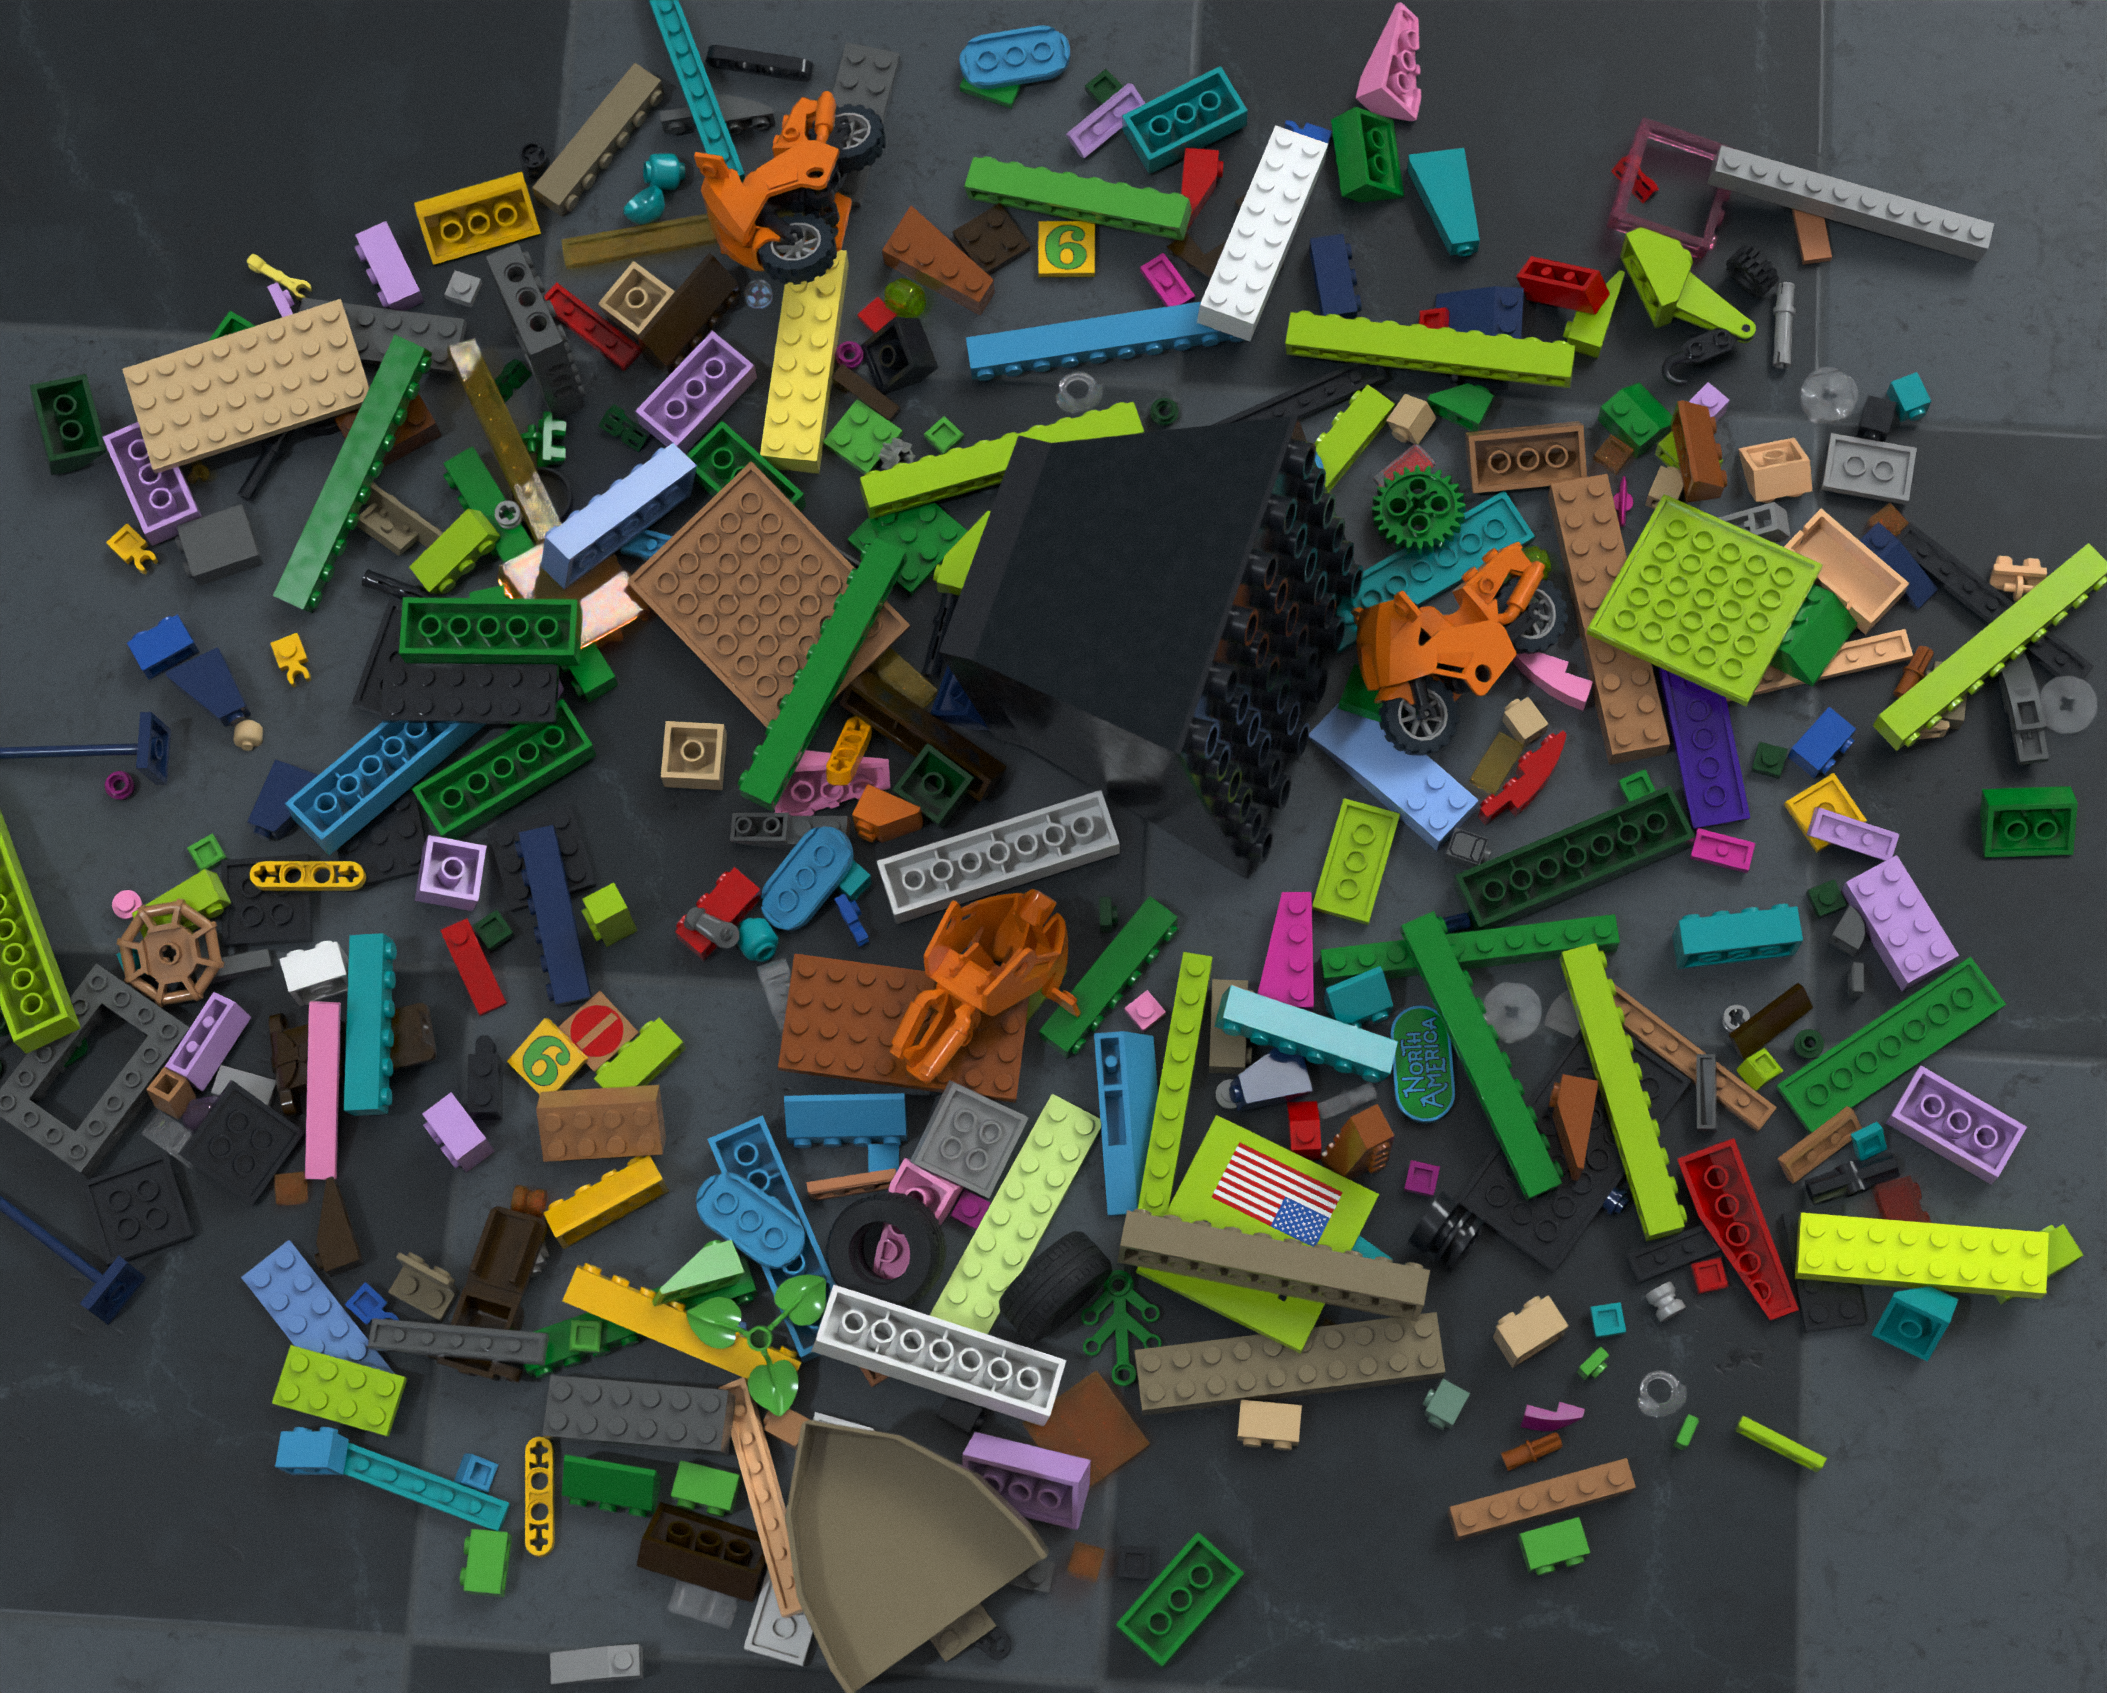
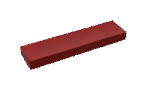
[544,282,642,372]

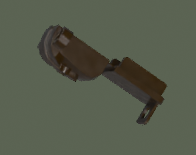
[269,1003,437,1116]
[424,1206,548,1384]

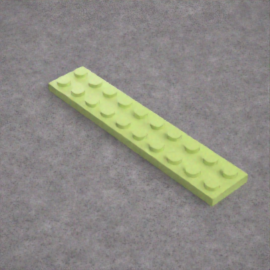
[929,1094,1101,1335]

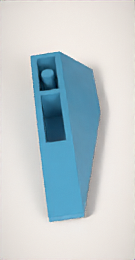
[1094,1031,1158,1216]

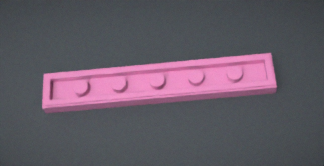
[305,1001,341,1180]

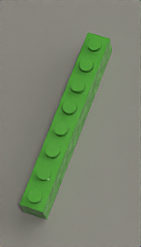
[964,157,1192,241]

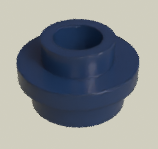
[1603,1187,1630,1216]

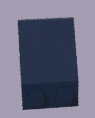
[1435,286,1524,339]

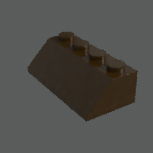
[637,253,741,376]
[636,1502,767,1603]

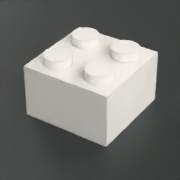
[280,941,349,1006]

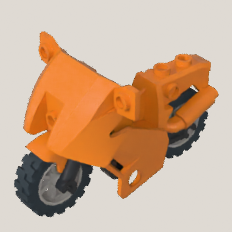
[694,91,886,285]
[1350,541,1568,755]

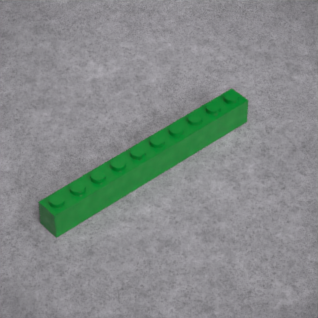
[273,335,432,613]
[443,446,618,703]
[738,537,907,812]
[1399,911,1564,1201]
[1319,914,1620,987]

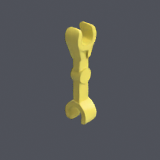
[247,254,312,301]

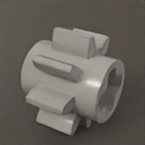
[878,437,915,470]

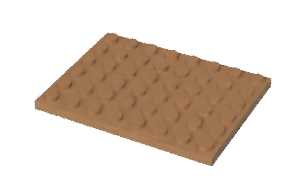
[626,461,911,728]

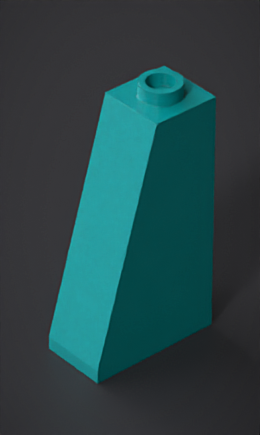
[1407,148,1480,257]

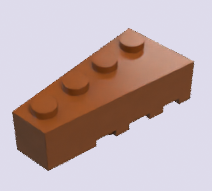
[882,206,995,316]
[1320,1104,1395,1180]

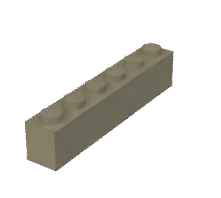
[532,63,664,217]

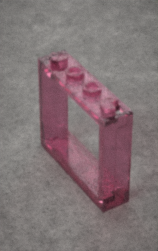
[1606,117,1739,259]

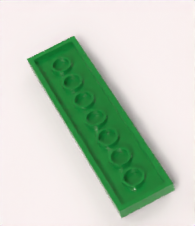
[1776,956,2006,1134]

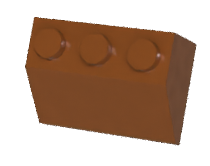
[1671,400,1727,503]

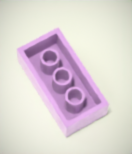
[635,331,757,454]
[103,422,202,546]
[1841,855,1959,992]
[1886,1065,2027,1185]

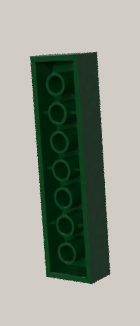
[1452,785,1695,931]

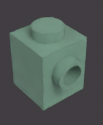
[1422,1379,1470,1430]

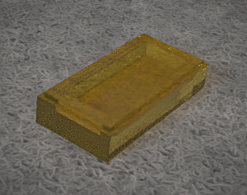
[1469,731,1524,795]

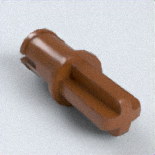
[1893,646,1934,699]
[1501,1433,1562,1471]

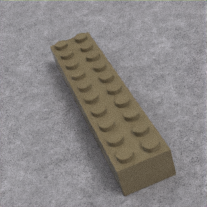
[1117,1209,1430,1322]
[1135,1312,1445,1416]

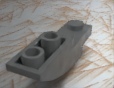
[660,95,775,135]
[1998,652,2049,765]
[730,813,851,849]

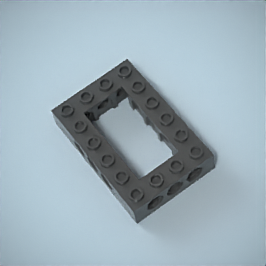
[486,243,586,419]
[0,963,190,1179]

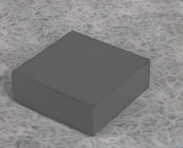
[1847,962,1864,999]

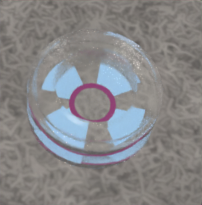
[744,279,773,309]

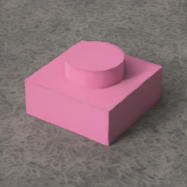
[1124,990,1166,1033]

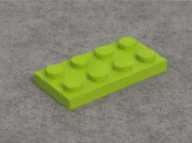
[1312,798,1400,925]
[272,1345,407,1437]

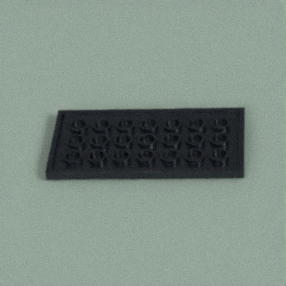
[1457,1029,1692,1273]

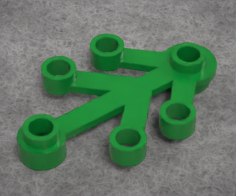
[1081,1270,1161,1388]

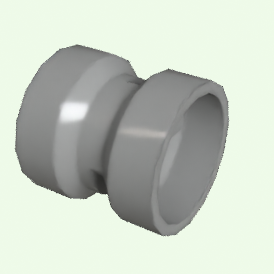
[1645,1281,1686,1323]

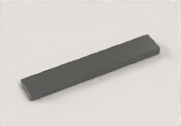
[367,1318,549,1366]

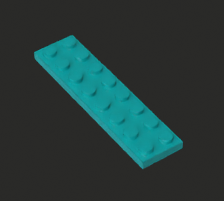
[1336,490,1535,653]

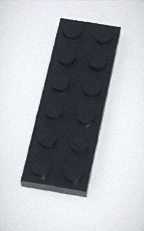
[381,663,559,724]

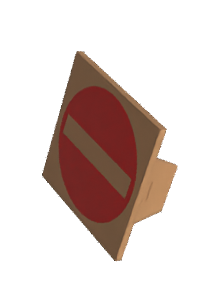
[558,991,639,1072]

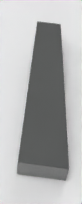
[195,948,274,985]
[1696,1054,1718,1132]

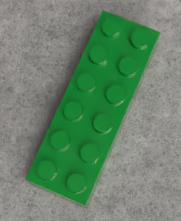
[399,597,583,666]
[412,698,597,840]

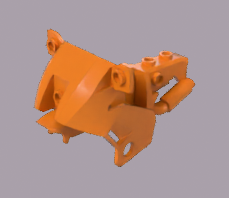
[889,889,1081,1085]

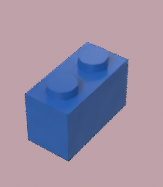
[127,614,200,680]
[1788,707,1856,779]

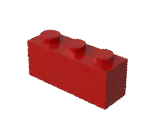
[1516,256,1610,315]
[675,867,762,961]

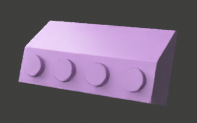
[962,1432,1091,1530]

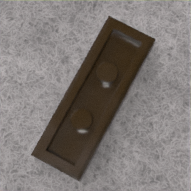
[1728,983,1813,1059]

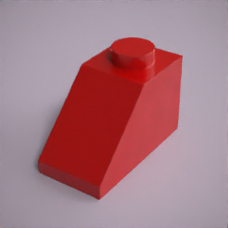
[1287,1101,1322,1160]

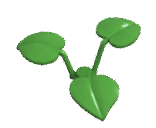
[686,1274,826,1417]

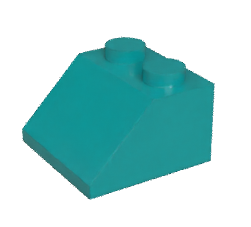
[1323,966,1393,1029]
[1871,1286,1958,1362]

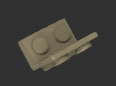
[388,1252,460,1322]

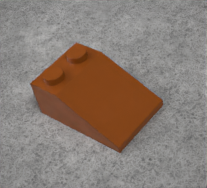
[1548,1074,1598,1181]

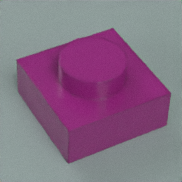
[1404,1160,1440,1198]
[950,1190,991,1231]

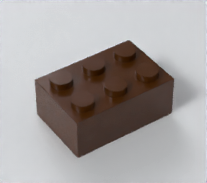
[334,393,442,468]

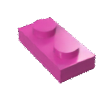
[1140,253,1195,307]
[1690,828,1755,873]

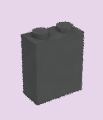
[175,504,264,586]

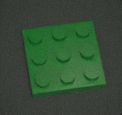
[847,502,968,597]

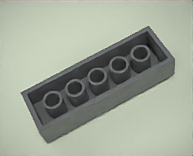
[542,1375,736,1457]

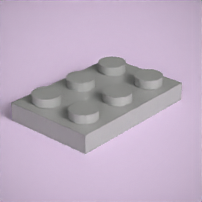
[1821,433,1917,505]

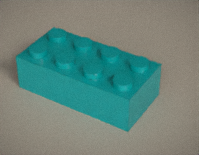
[1122,66,1248,175]
[1672,904,1803,969]

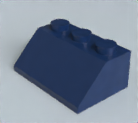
[930,666,989,730]

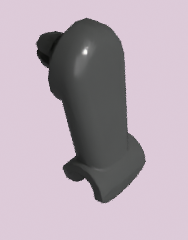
[684,907,739,949]

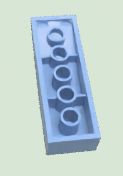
[1309,703,1479,851]

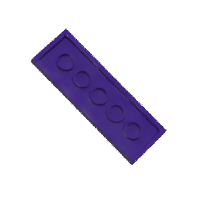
[1658,667,1751,830]

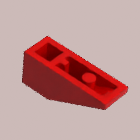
[1181,148,1224,234]
[440,918,507,1016]

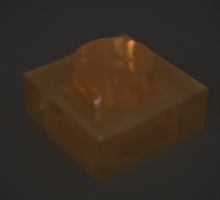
[1593,434,1634,475]
[1867,503,1909,537]
[274,1171,308,1206]

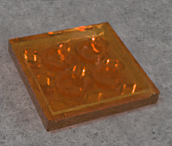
[1022,1370,1150,1490]

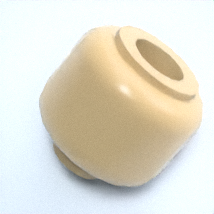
[233,720,263,751]

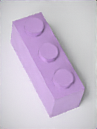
[355,221,424,311]
[165,992,251,1091]

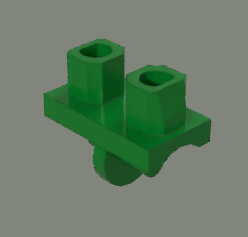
[519,411,566,467]

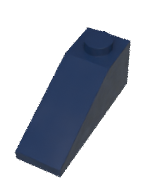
[1859,522,1938,610]

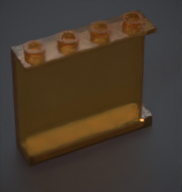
[497,541,651,649]

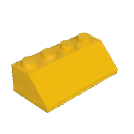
[414,171,541,265]
[543,1155,669,1249]

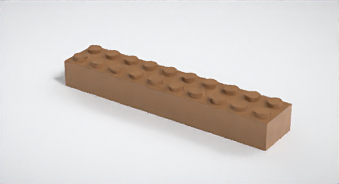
[1548,474,1670,765]

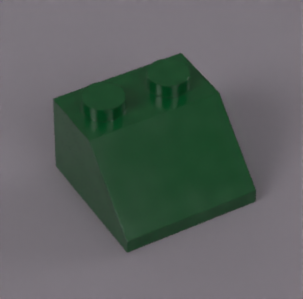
[892,743,974,829]

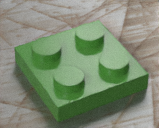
[823,399,903,475]

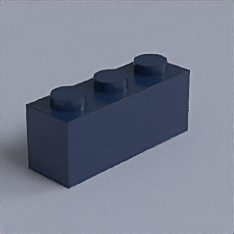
[1309,234,1362,320]

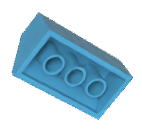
[784,1093,908,1148]

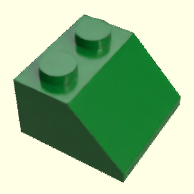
[1597,382,1673,459]

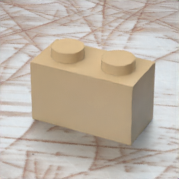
[1237,1400,1302,1450]

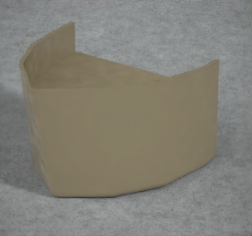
[785,1420,1049,1693]

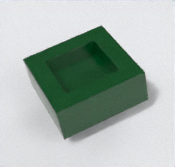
[1085,69,1123,106]
[1751,741,1788,779]
[1806,879,1847,919]
[1099,897,1118,933]
[472,909,514,951]

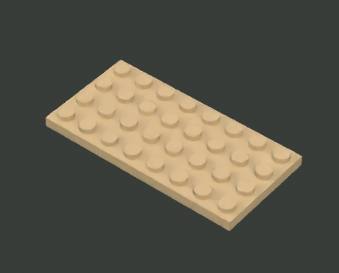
[122,299,370,474]

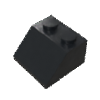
[860,317,939,395]

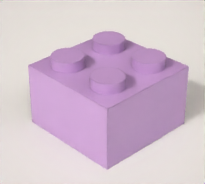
[415,835,486,911]
[422,1092,495,1172]

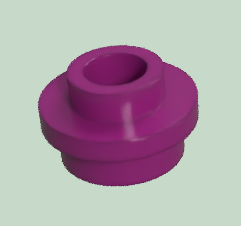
[835,341,864,369]
[105,771,134,800]

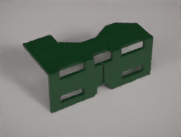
[478,359,532,409]
[598,404,651,452]

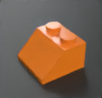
[852,784,924,843]

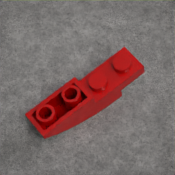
[1478,731,1567,826]

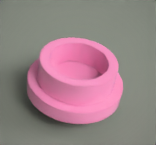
[112,890,142,919]

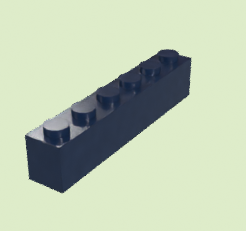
[515,825,592,1007]

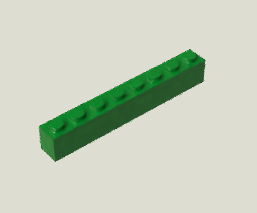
[524,1256,759,1378]

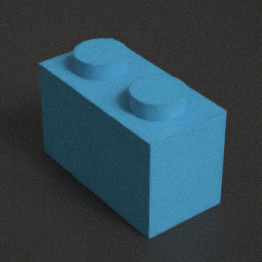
[275,1427,349,1475]

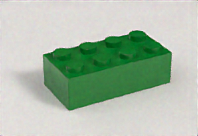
[686,421,806,512]
[1115,1532,1244,1670]

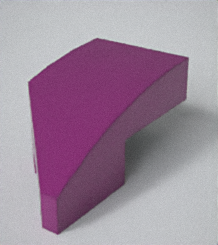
[1520,1402,1585,1432]

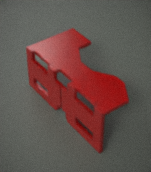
[1611,155,1659,204]

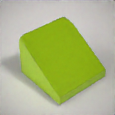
[1737,1048,1783,1091]

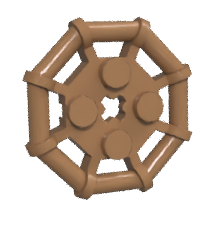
[116,898,225,1008]

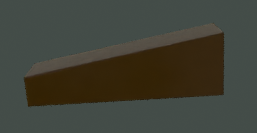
[832,364,900,422]

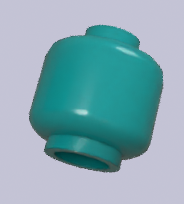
[643,153,685,190]
[736,918,779,962]

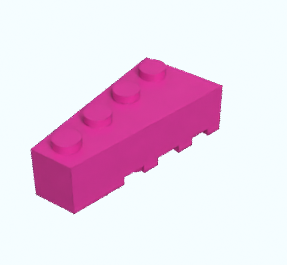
[1258,892,1314,1012]

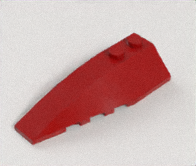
[1677,1138,1799,1320]

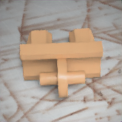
[1989,556,2047,601]

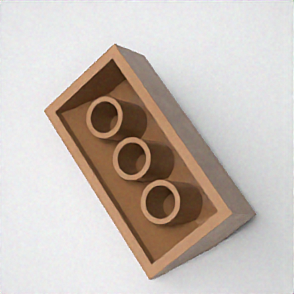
[1465,421,1587,493]

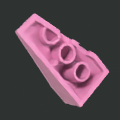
[1356,2,1421,122]
[775,750,891,816]
[872,1158,964,1279]

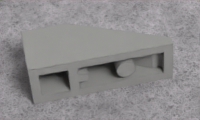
[1719,502,1791,542]
[550,1644,644,1685]

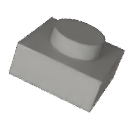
[444,270,482,308]

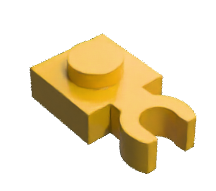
[106,523,158,574]
[270,633,311,688]

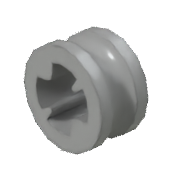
[495,501,522,529]
[1722,1004,1750,1033]

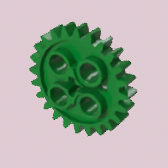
[1372,465,1466,555]

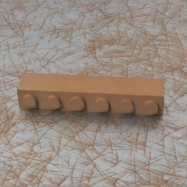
[1447,1458,1636,1541]

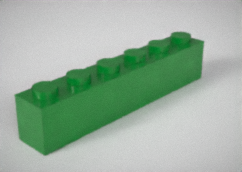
[1039,896,1179,1059]

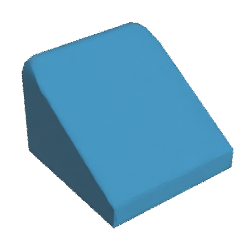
[868,1144,899,1172]
[454,1453,499,1493]

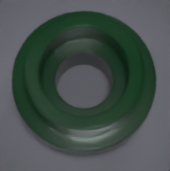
[1150,398,1179,426]
[1794,1029,1824,1059]

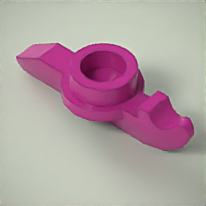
[1613,476,1634,527]

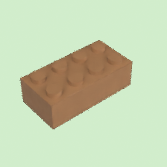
[536,1085,666,1162]

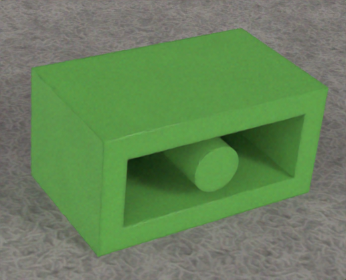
[671,1460,742,1517]
[1518,1517,1590,1576]
[460,1529,512,1597]

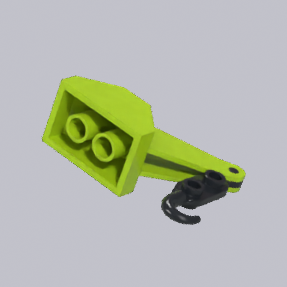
[1620,227,1756,386]

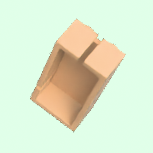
[1784,508,1909,635]

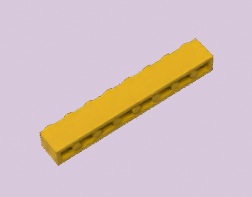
[562,1263,801,1379]

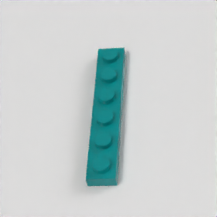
[343,1443,511,1532]

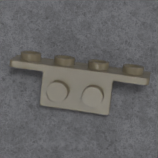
[356,482,443,556]

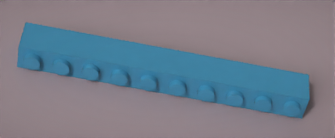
[966,302,1244,381]

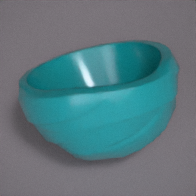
[623,185,665,225]

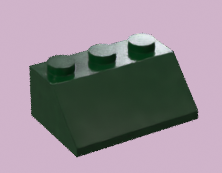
[30,374,107,475]

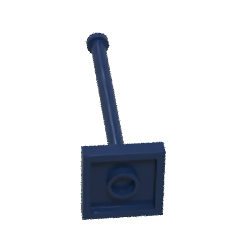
[0,712,171,785]
[0,1195,146,1325]

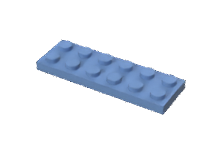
[241,1240,395,1374]

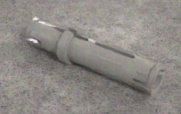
[1772,282,1796,369]

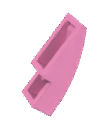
[1512,652,1593,711]

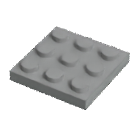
[910,1080,1029,1198]

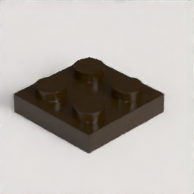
[953,203,1031,275]

